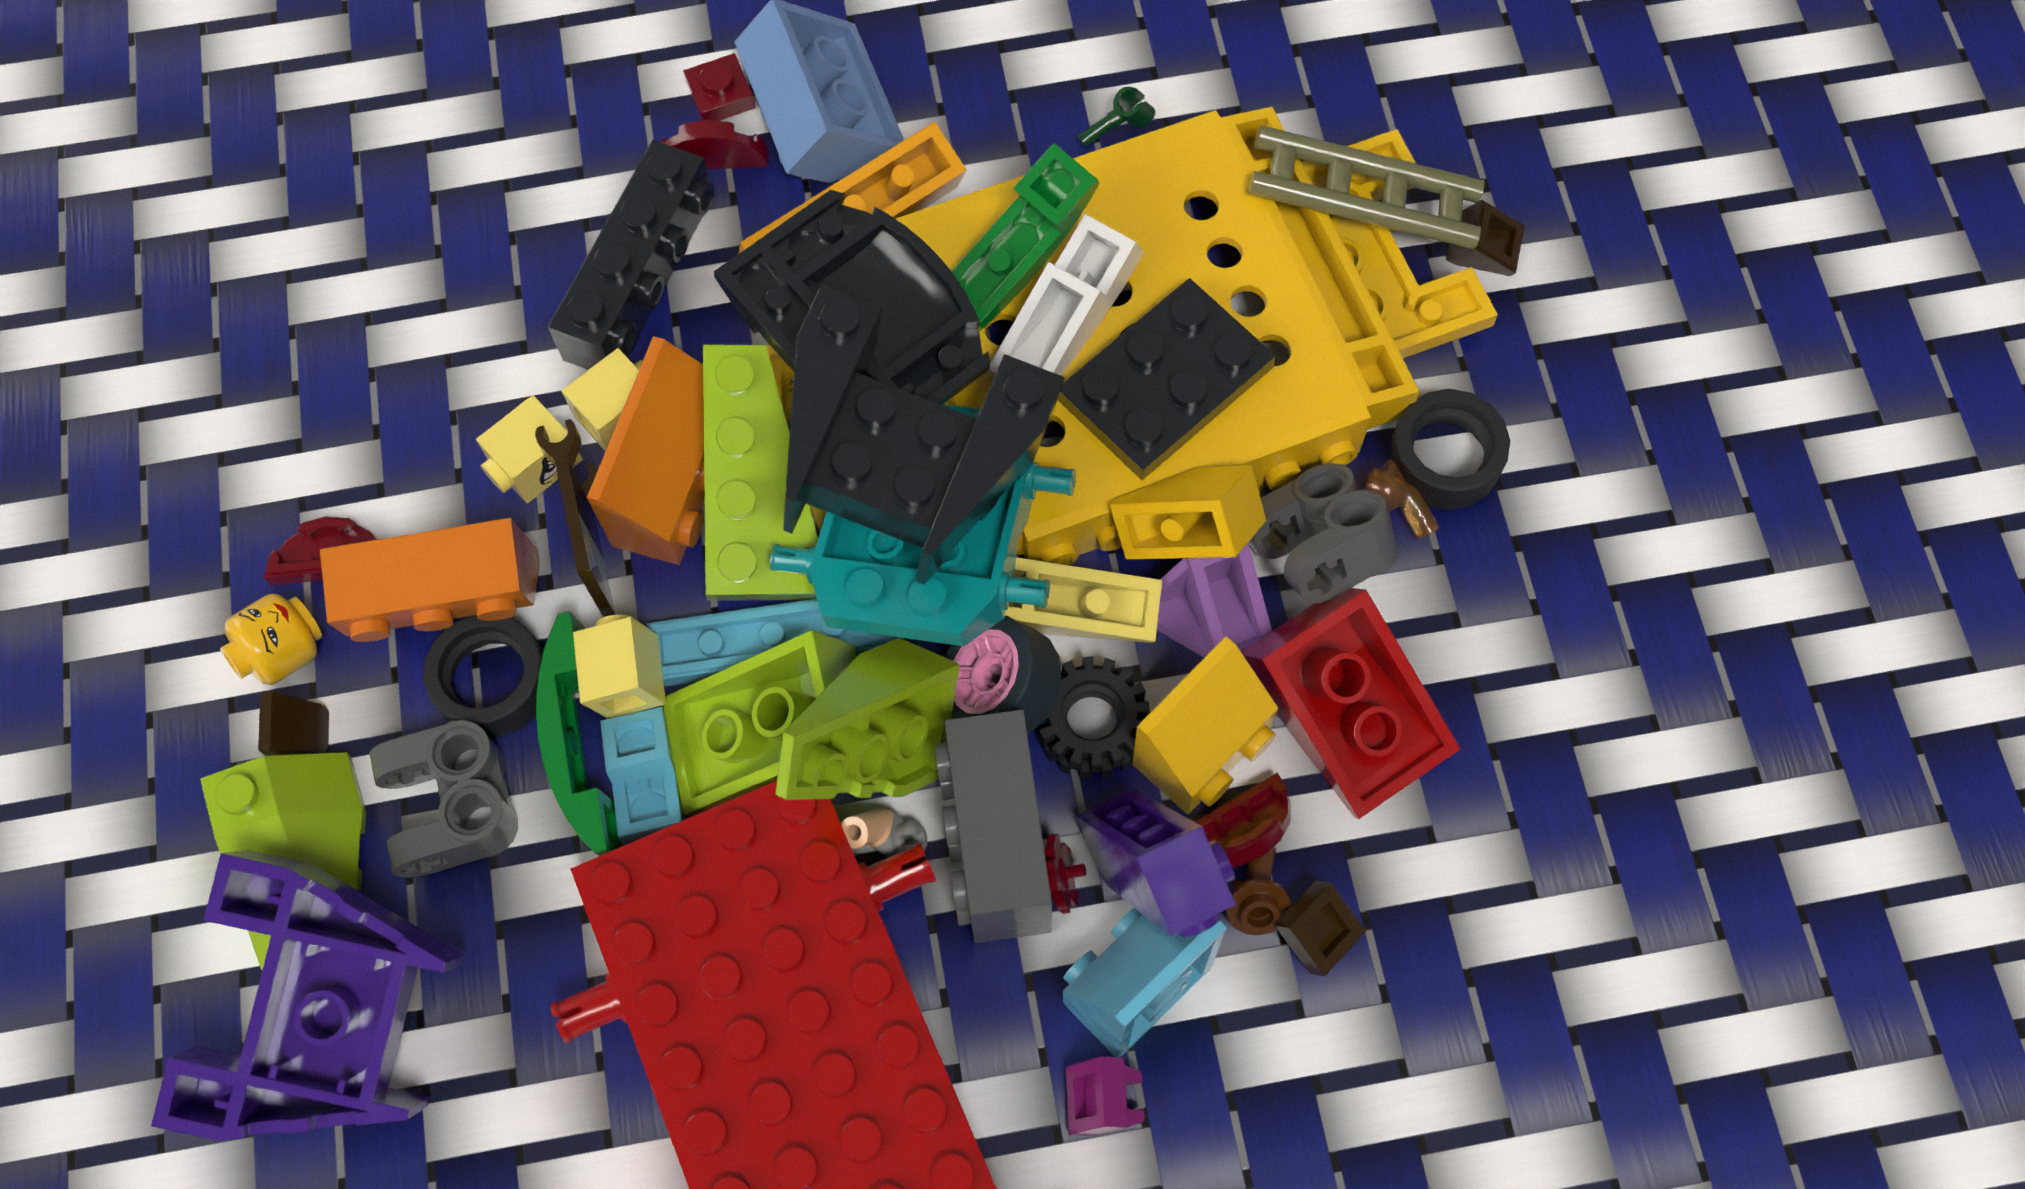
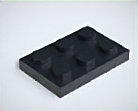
[1058,278,1276,480]

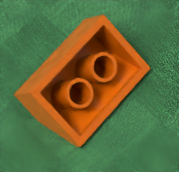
[587,336,705,565]
[320,518,540,642]

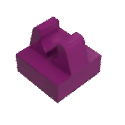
[1066,1056,1145,1136]

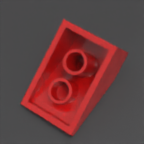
[1241,588,1461,819]

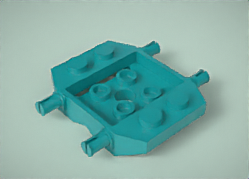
[770,405,1076,646]

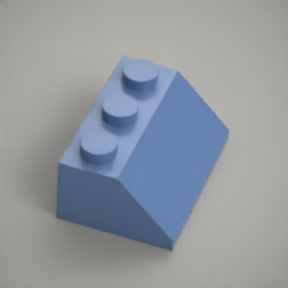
[734,0,904,183]

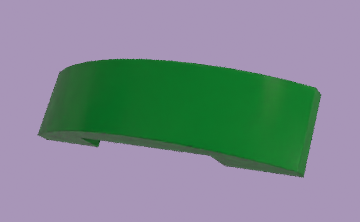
[952,143,1100,332]
[536,611,622,856]

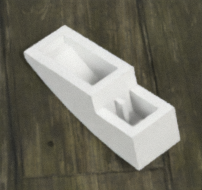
[990,214,1145,376]

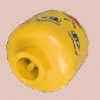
[220,594,322,685]

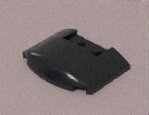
[714,190,990,405]

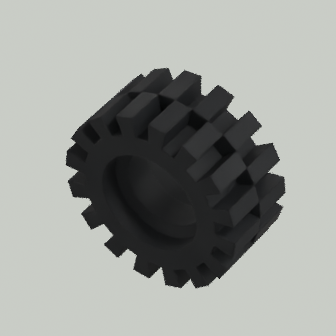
[1036,656,1150,780]

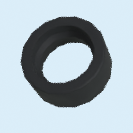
[1388,389,1511,510]
[423,615,544,737]

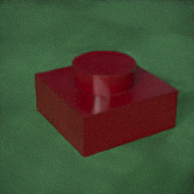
[683,53,756,121]

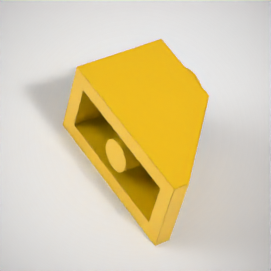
[1109,465,1267,559]

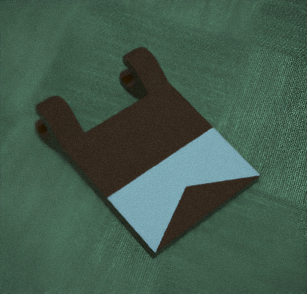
[535,419,615,617]

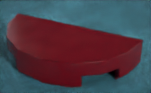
[660,120,769,170]
[264,516,377,586]
[1195,772,1291,867]

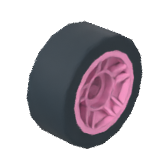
[945,616,1061,735]

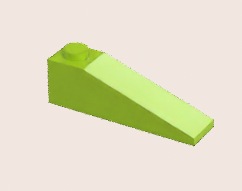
[200,752,366,971]

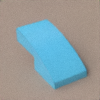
[600,706,685,846]

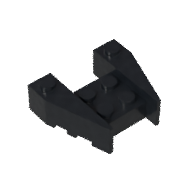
[783,284,1065,585]

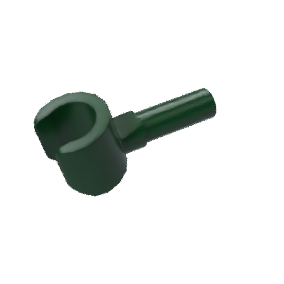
[1078,87,1156,147]

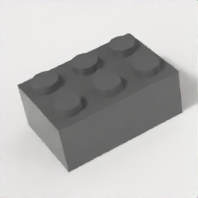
[935,710,1052,943]

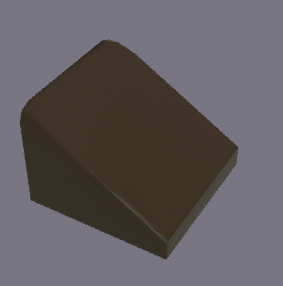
[1446,200,1525,276]
[258,691,329,756]

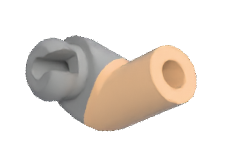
[841,808,928,858]

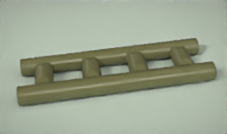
[1248,125,1484,249]

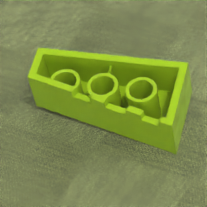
[703,345,818,601]

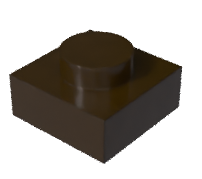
[1274,881,1366,977]

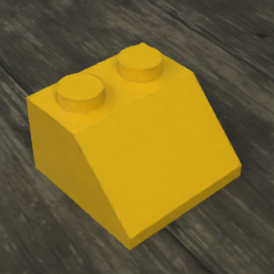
[1132,636,1278,815]

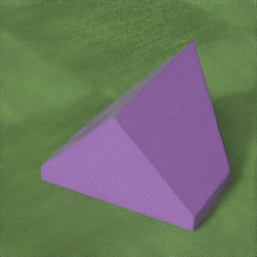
[1157,543,1272,658]

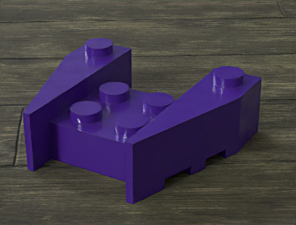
[151,850,464,1141]

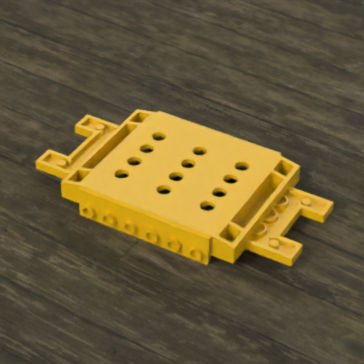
[767,107,1498,565]

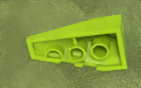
[775,638,960,800]

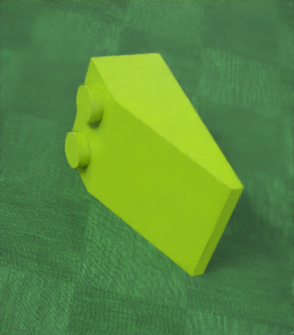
[663,630,857,816]

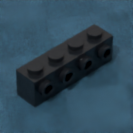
[548,139,714,370]

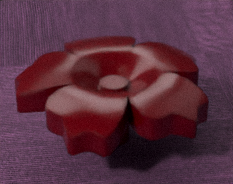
[1044,833,1087,914]

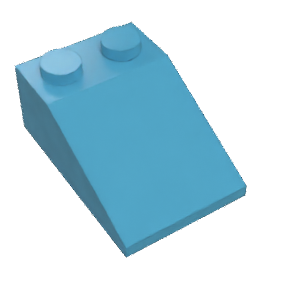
[1063,908,1227,1058]

